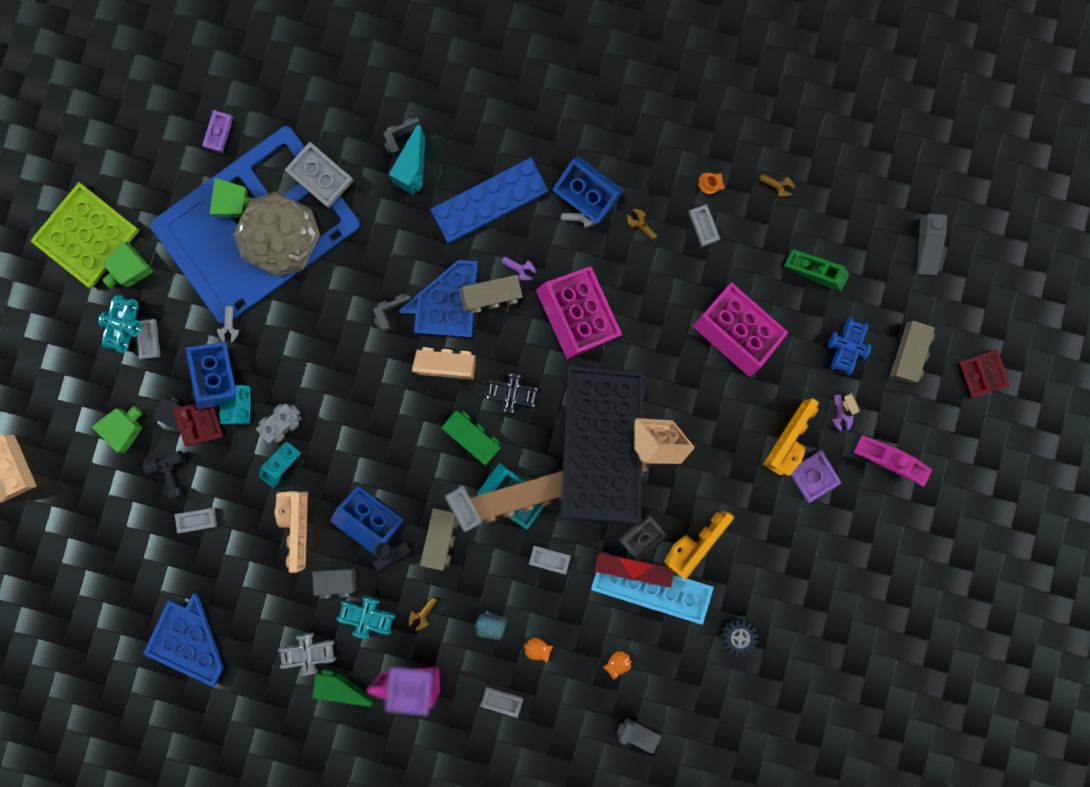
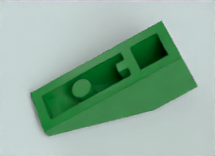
[785,249,849,292]
[312,669,374,707]

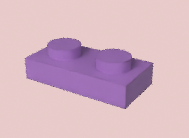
[202,110,233,153]

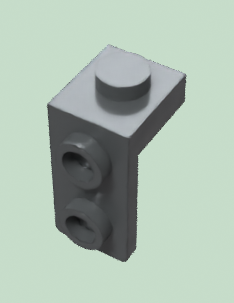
[383,118,421,158]
[374,294,412,332]
[617,718,661,753]

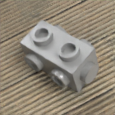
[256,403,302,444]

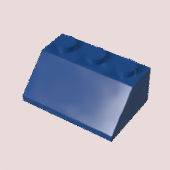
[552,157,624,224]
[186,342,237,409]
[330,486,404,555]

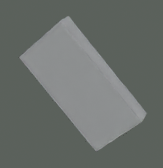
[689,204,720,247]
[137,319,160,360]
[445,487,482,532]
[175,508,217,533]
[529,545,571,575]
[480,686,523,718]

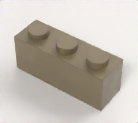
[459,275,523,314]
[890,321,935,384]
[420,508,459,571]

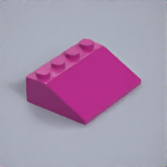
[536,266,622,359]
[692,282,789,377]
[368,667,440,711]

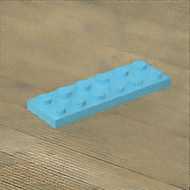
[591,552,714,625]

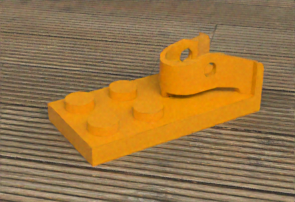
[763,398,819,476]
[664,511,734,579]

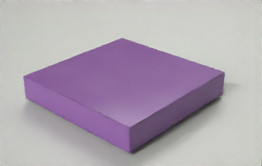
[791,450,841,503]
[386,667,433,715]

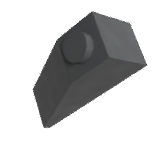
[917,214,947,276]

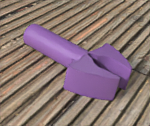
[502,257,536,281]
[831,394,853,431]

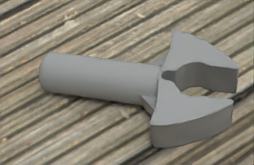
[561,213,595,228]
[217,306,239,342]

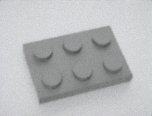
[285,142,354,208]

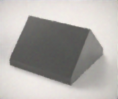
[619,513,667,561]

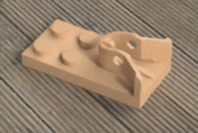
[275,491,308,572]

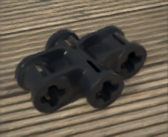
[483,373,541,414]

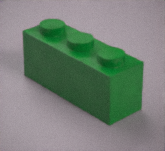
[442,410,501,466]

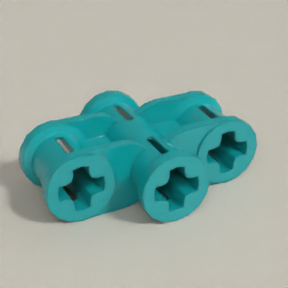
[98,295,142,353]
[336,596,396,639]

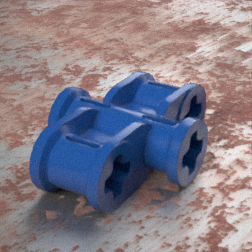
[828,317,871,375]

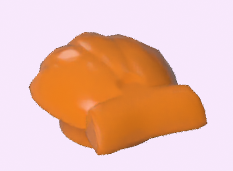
[698,173,725,194]
[524,638,553,662]
[603,651,632,679]

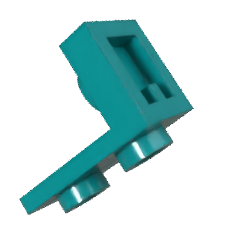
[259,442,301,488]

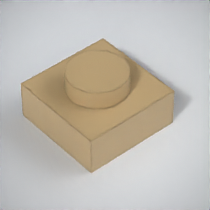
[842,393,860,415]

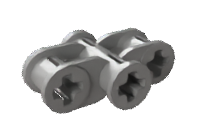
[278,633,336,676]

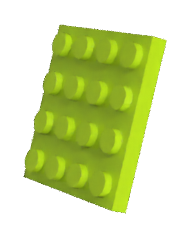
[30,182,139,289]

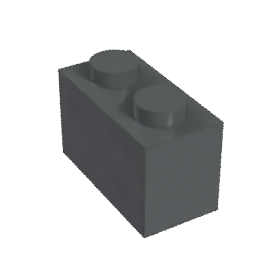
[313,568,356,598]

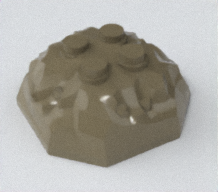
[233,192,320,278]

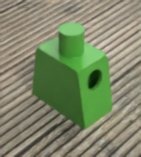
[210,178,254,218]
[102,241,153,288]
[92,406,143,453]

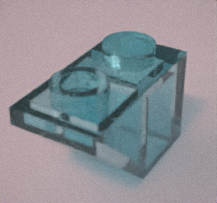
[475,611,507,640]

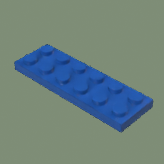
[431,158,549,244]

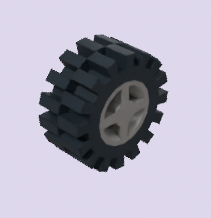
[721,619,758,656]

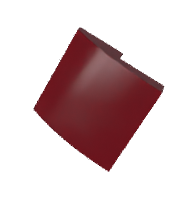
[959,349,1011,398]
[173,404,223,447]

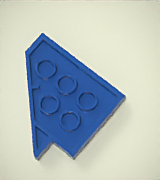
[400,260,478,338]
[143,593,224,687]

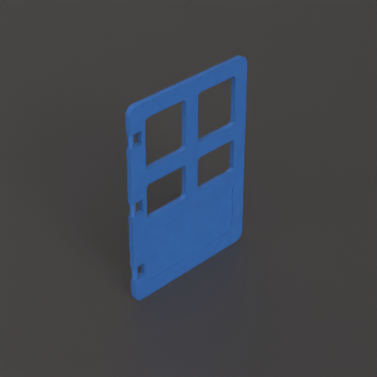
[151,127,360,324]

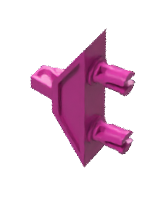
[854,435,932,487]

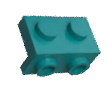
[219,385,250,424]

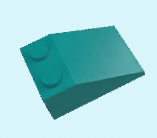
[389,125,425,195]
[477,462,545,530]

